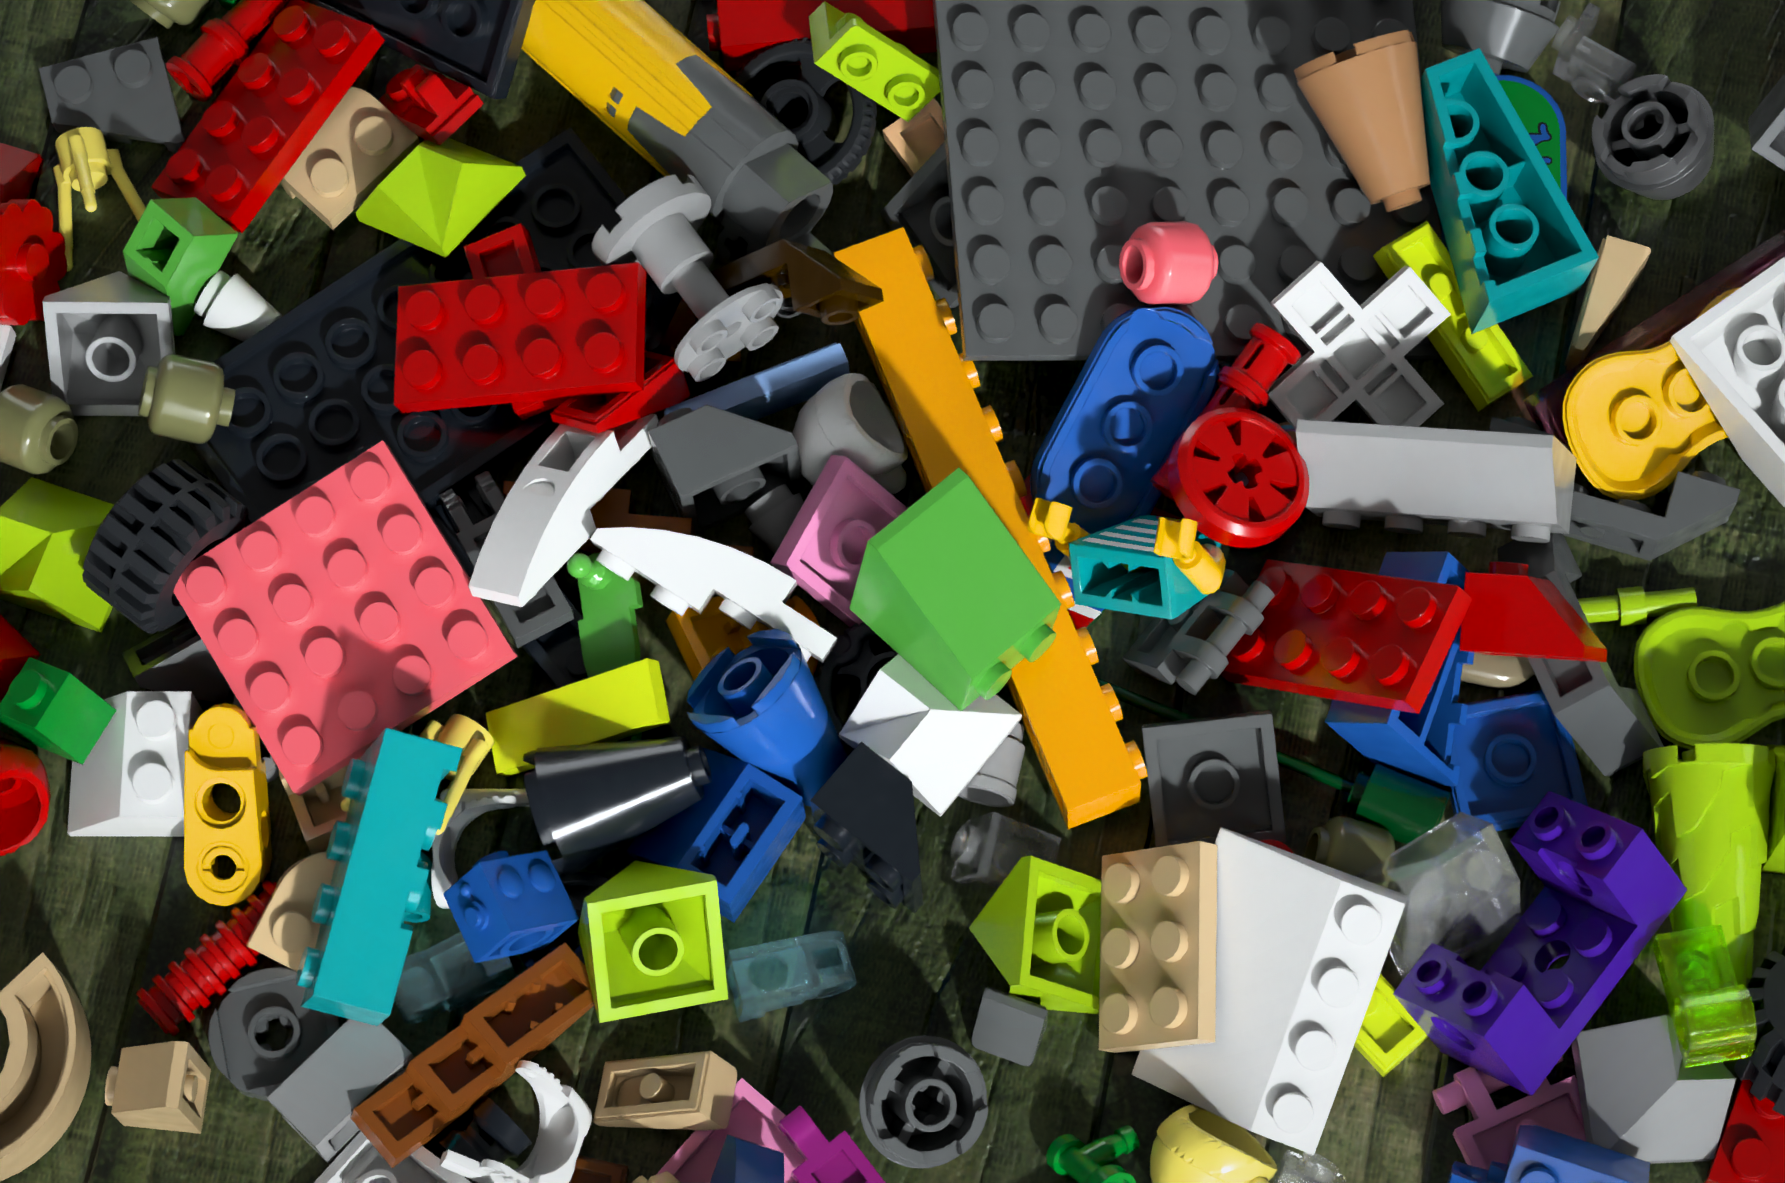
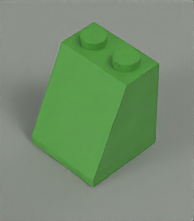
[849,468,1061,711]

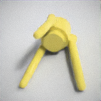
[53,127,146,272]
[340,714,494,847]

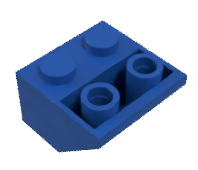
[626,747,806,923]

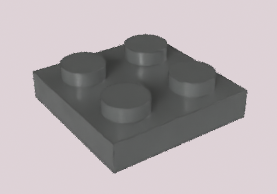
[1142,710,1287,847]

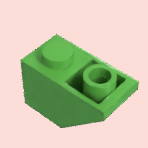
[123,197,239,336]

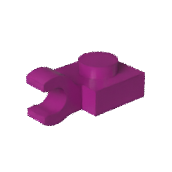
[778,1106,886,1183]

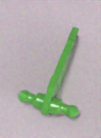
[566,553,643,742]

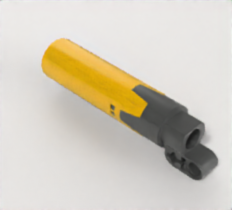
[521,0,834,318]

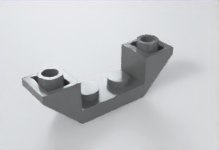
[1488,417,1740,561]
[1497,533,1664,776]

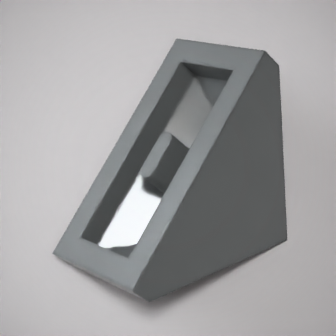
[121,616,231,704]

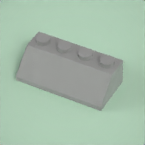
[1296,419,1577,543]

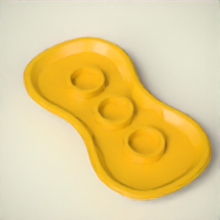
[1563,287,1741,500]

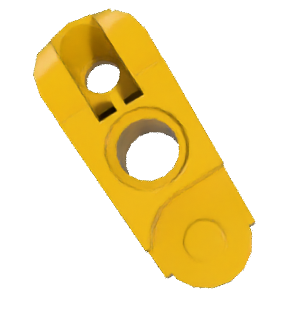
[184,703,272,906]

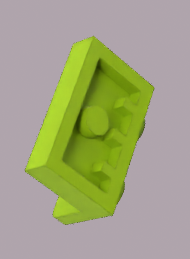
[809,1,940,122]

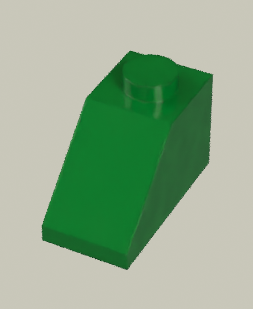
[0,657,117,765]

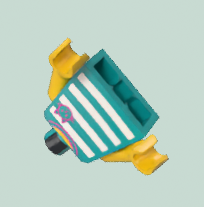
[1028,497,1226,620]

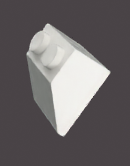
[67,691,204,837]

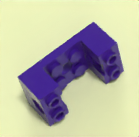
[1393,791,1687,1096]

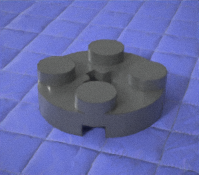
[208,968,342,1101]

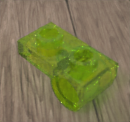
[1652,924,1757,1068]

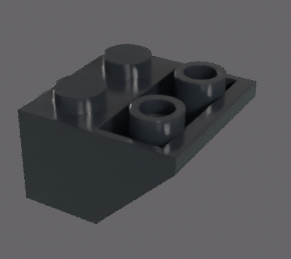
[810,741,923,914]

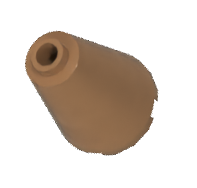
[1294,30,1430,212]

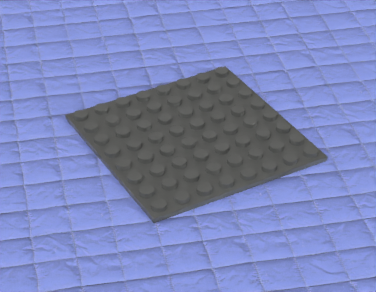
[933,0,1443,361]

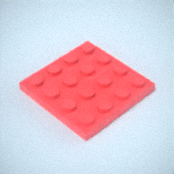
[173,440,518,796]

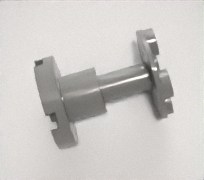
[592,174,783,382]

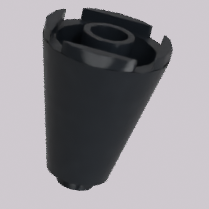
[523,736,712,876]

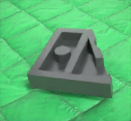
[39,37,185,152]

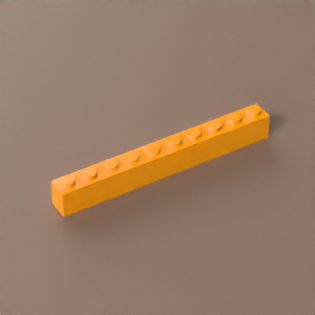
[833,227,1148,829]

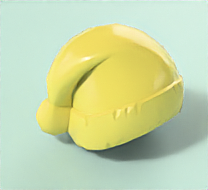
[1150,1104,1278,1183]

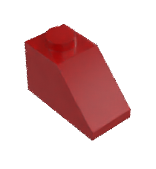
[1459,562,1607,662]

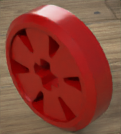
[1168,407,1310,548]

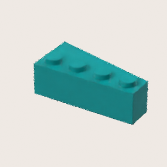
[296,728,463,1026]

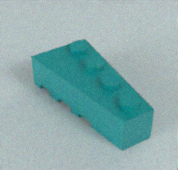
[1420,48,1599,334]

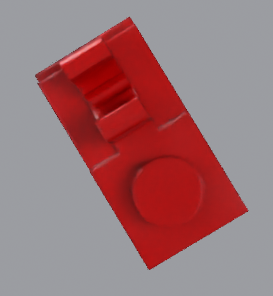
[378,64,484,145]

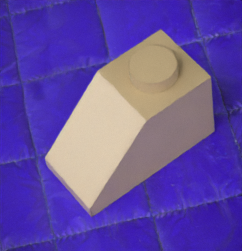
[105,1041,211,1134]

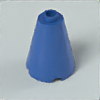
[687,629,848,806]

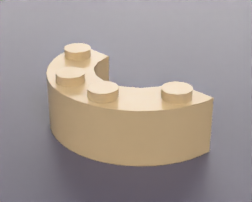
[0,952,91,1181]

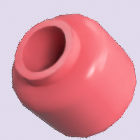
[1119,221,1218,306]

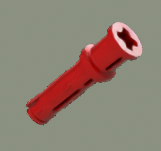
[165,0,290,102]
[1150,322,1301,502]

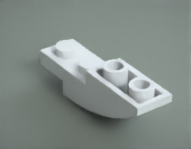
[468,414,658,607]
[590,527,837,663]

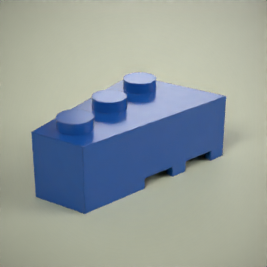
[1325,551,1474,786]

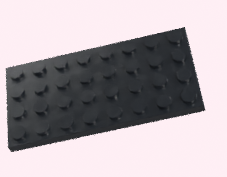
[186,127,682,525]

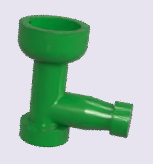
[1046,1125,1140,1183]

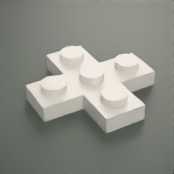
[1267,261,1451,430]

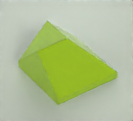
[355,138,526,257]
[0,477,114,633]
[969,856,1101,1014]
[578,860,728,1023]

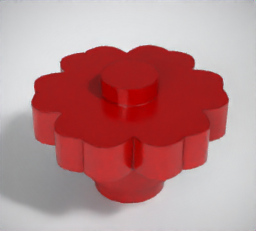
[0,199,67,325]

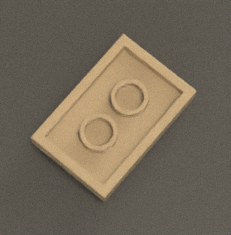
[1099,841,1217,1053]

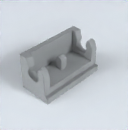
[267,1019,415,1164]

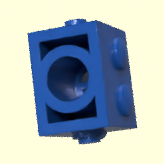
[443,850,579,963]

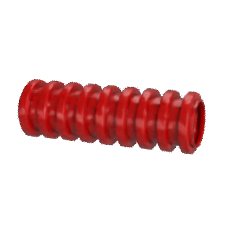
[136,880,277,1036]

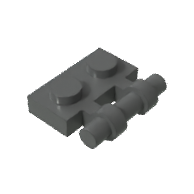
[1122,569,1275,695]

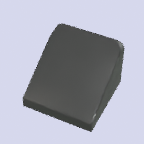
[972,987,1048,1066]

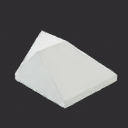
[839,654,1022,817]

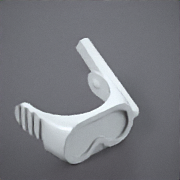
[431,789,530,909]
[439,1060,592,1183]

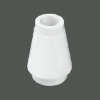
[194,270,282,342]

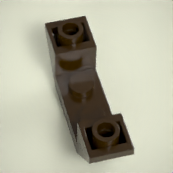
[656,239,884,386]

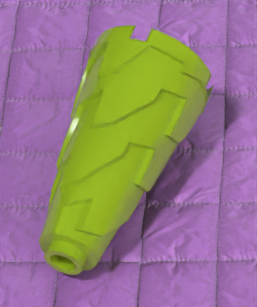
[1643,743,1776,1003]

